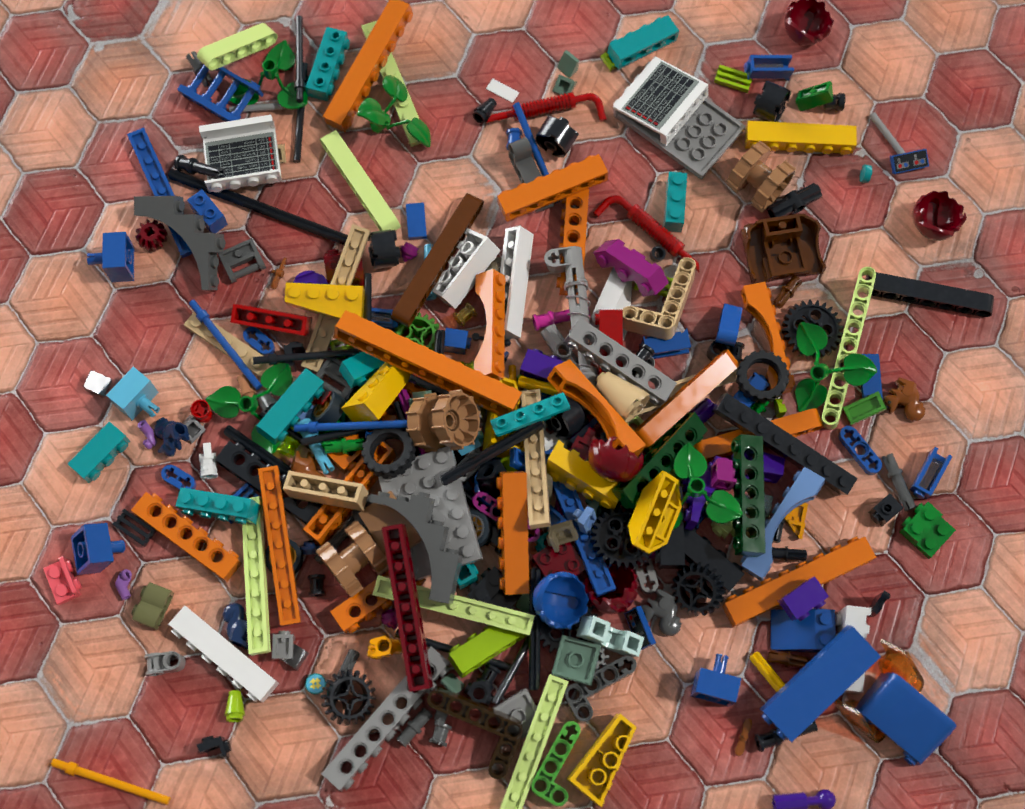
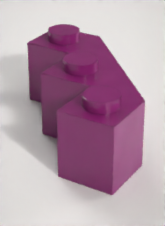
[593,239,669,296]

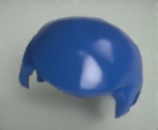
[533,571,589,629]

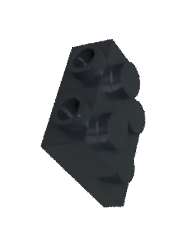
[467,566,522,609]

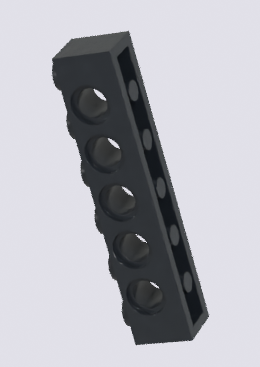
[215,441,322,525]

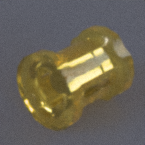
[453,302,478,327]

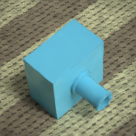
[106,367,160,421]

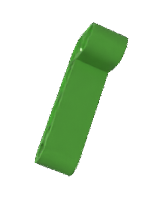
[531,721,581,807]

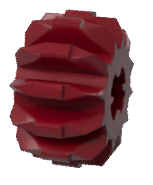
[135,219,168,251]

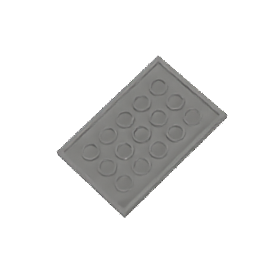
[616,98,746,180]
[378,446,483,581]

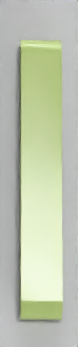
[320,130,401,231]

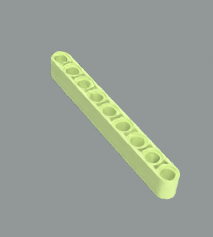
[822,267,876,430]

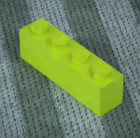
[448,625,528,679]

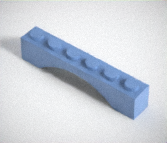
[740,467,825,581]

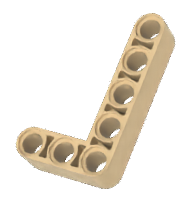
[622,257,696,340]

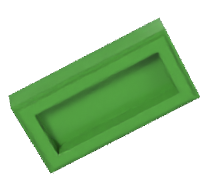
[843,391,887,425]

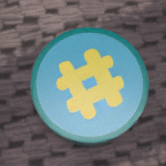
[305,673,326,695]

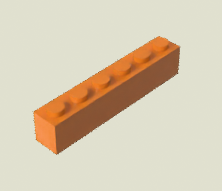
[497,154,608,222]
[496,471,529,595]

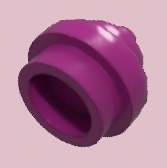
[400,242,419,262]
[381,608,398,630]

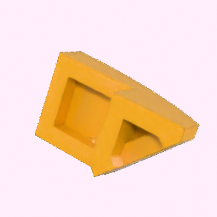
[785,503,808,539]

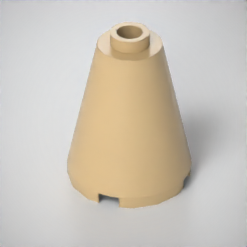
[596,372,650,423]

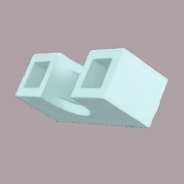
[576,616,644,657]

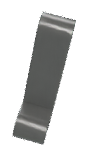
[508,137,554,213]
[564,655,637,723]

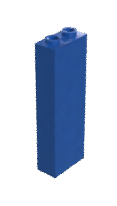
[760,625,881,742]

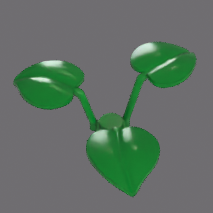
[230,40,308,110]
[357,75,431,148]
[795,322,877,412]
[206,363,293,454]
[673,443,743,530]

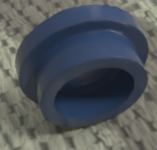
[300,541,320,555]

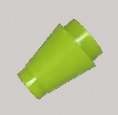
[224,690,245,722]

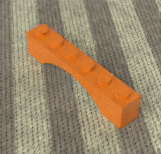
[474,269,506,381]
[741,282,795,394]
[547,359,646,457]

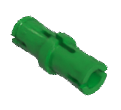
[324,438,364,454]

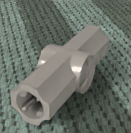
[540,324,579,369]

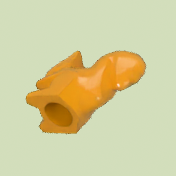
[367,635,403,659]

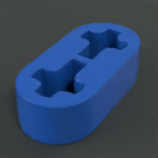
[243,327,275,356]
[161,465,196,490]

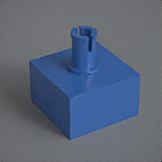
[87,232,134,282]
[71,523,125,575]
[691,654,741,707]

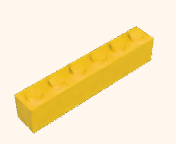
[745,121,857,155]

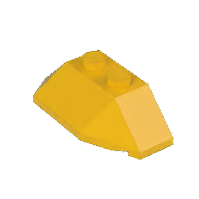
[628,471,682,554]

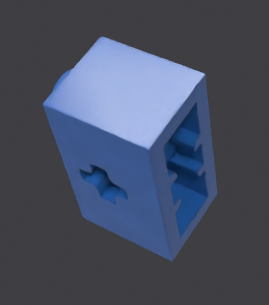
[187,189,228,233]

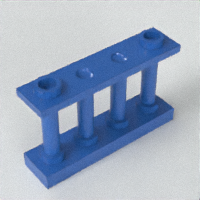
[177,65,264,122]

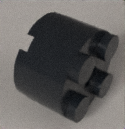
[753,80,791,122]
[535,116,579,157]
[368,229,400,269]
[544,395,589,440]

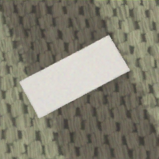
[486,79,519,103]

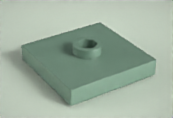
[551,635,602,686]

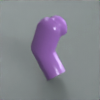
[137,420,157,449]

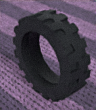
[736,350,789,403]
[362,428,416,479]

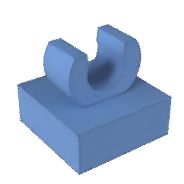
[572,506,597,534]

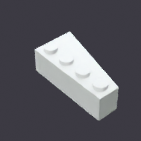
[432,228,501,309]
[835,605,872,695]

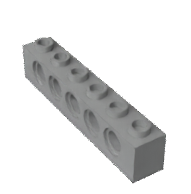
[564,318,677,406]

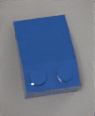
[770,609,835,653]

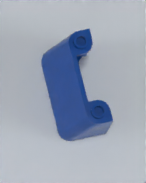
[852,672,957,766]

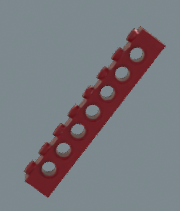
[382,524,434,692]

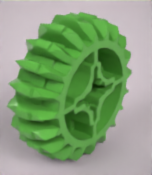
[394,312,440,350]

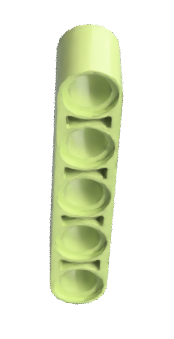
[197,23,278,70]

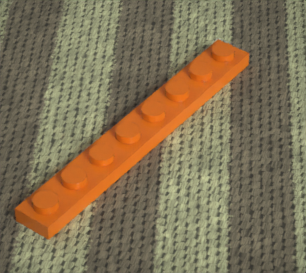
[258,465,301,626]

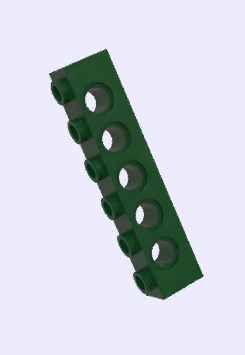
[612,412,708,509]
[731,434,766,557]

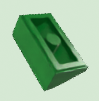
[795,81,833,111]

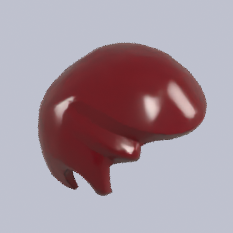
[784,0,834,46]
[912,191,967,241]
[588,436,644,483]
[584,564,639,614]

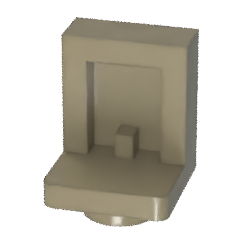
[546,520,578,553]

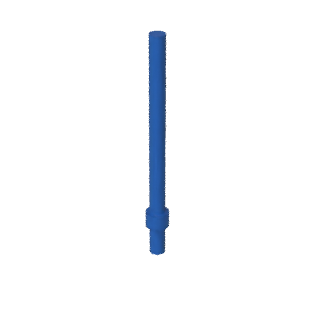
[513,102,560,204]
[189,300,262,390]
[294,420,408,433]

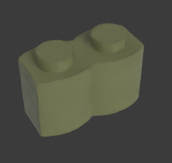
[131,582,174,630]

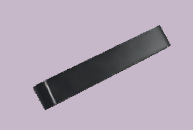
[865,272,994,317]

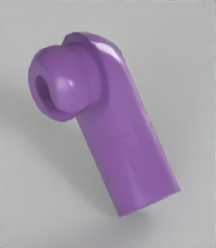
[115,569,132,600]

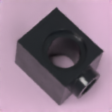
[476,459,507,492]

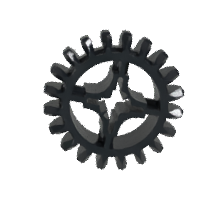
[671,562,726,616]
[320,669,376,726]

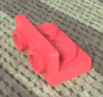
[43,556,82,605]

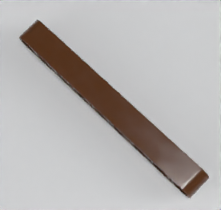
[391,193,484,327]

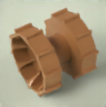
[726,141,796,213]
[406,389,481,453]
[316,520,388,598]

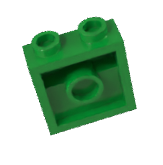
[899,502,956,559]

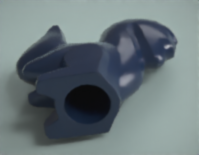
[154,417,190,457]
[222,603,248,650]

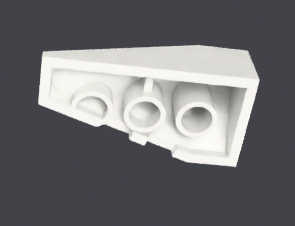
[591,267,632,341]

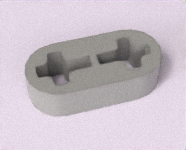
[634,559,658,594]

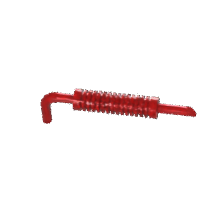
[487,92,607,123]
[593,195,699,272]

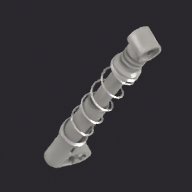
[544,246,598,415]

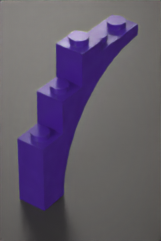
[681,452,785,531]

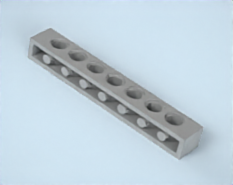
[321,647,450,792]

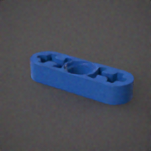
[838,426,882,475]

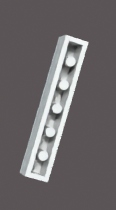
[500,226,534,340]
[169,605,279,702]

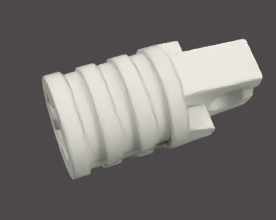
[199,443,218,479]

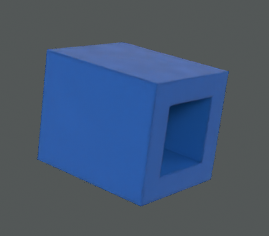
[444,328,472,355]

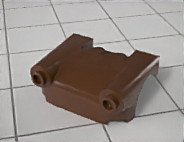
[741,214,826,284]

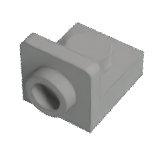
[272,631,295,660]

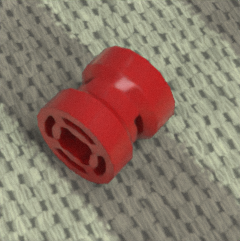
[190,399,213,423]

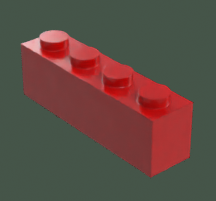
[230,304,312,336]
[595,309,623,382]

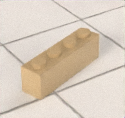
[283,471,369,511]

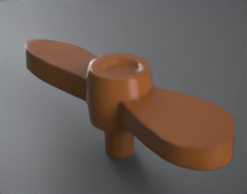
[271,257,287,290]
[735,718,753,756]

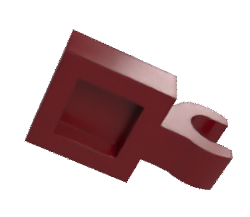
[569,427,596,461]

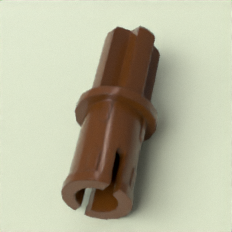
[773,276,802,308]
[767,649,809,668]

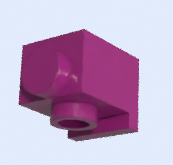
[711,458,737,491]

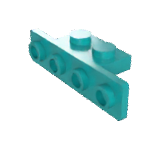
[490,392,570,437]

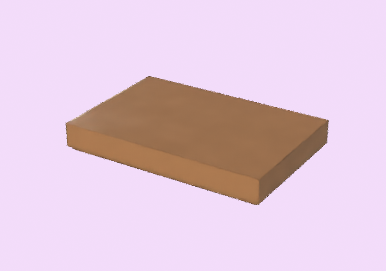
[358,490,422,558]

